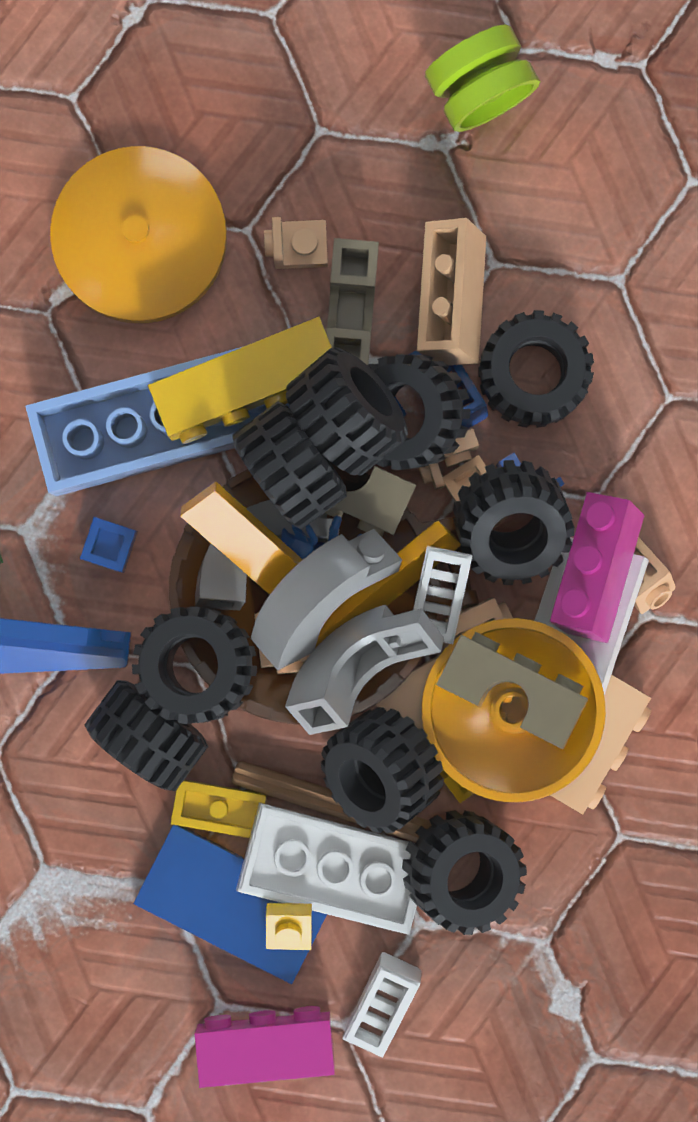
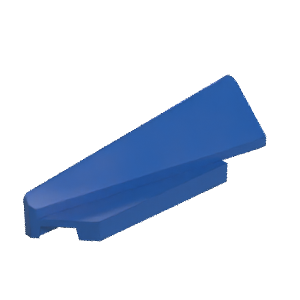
[0,618,131,674]

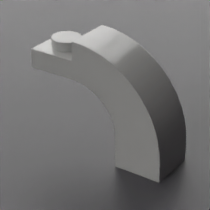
[195,500,339,610]
[251,529,402,671]
[285,604,444,735]

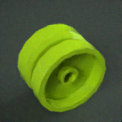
[425,24,540,132]

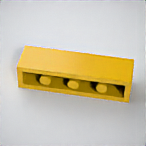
[148,317,332,444]

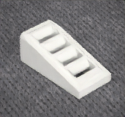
[413,545,472,644]
[342,952,421,1058]

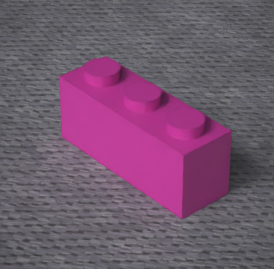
[549,492,645,643]
[194,1006,335,1088]

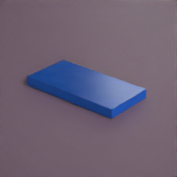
[133,825,327,985]

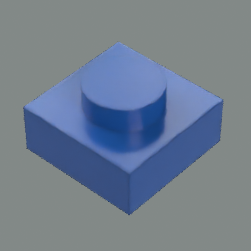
[80,517,138,573]

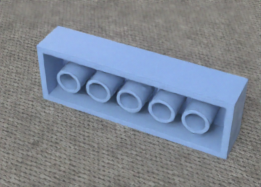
[25,347,290,496]

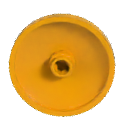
[50,146,227,323]
[422,618,606,802]

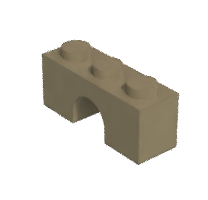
[326,238,379,365]
[325,466,416,537]
[436,632,588,749]

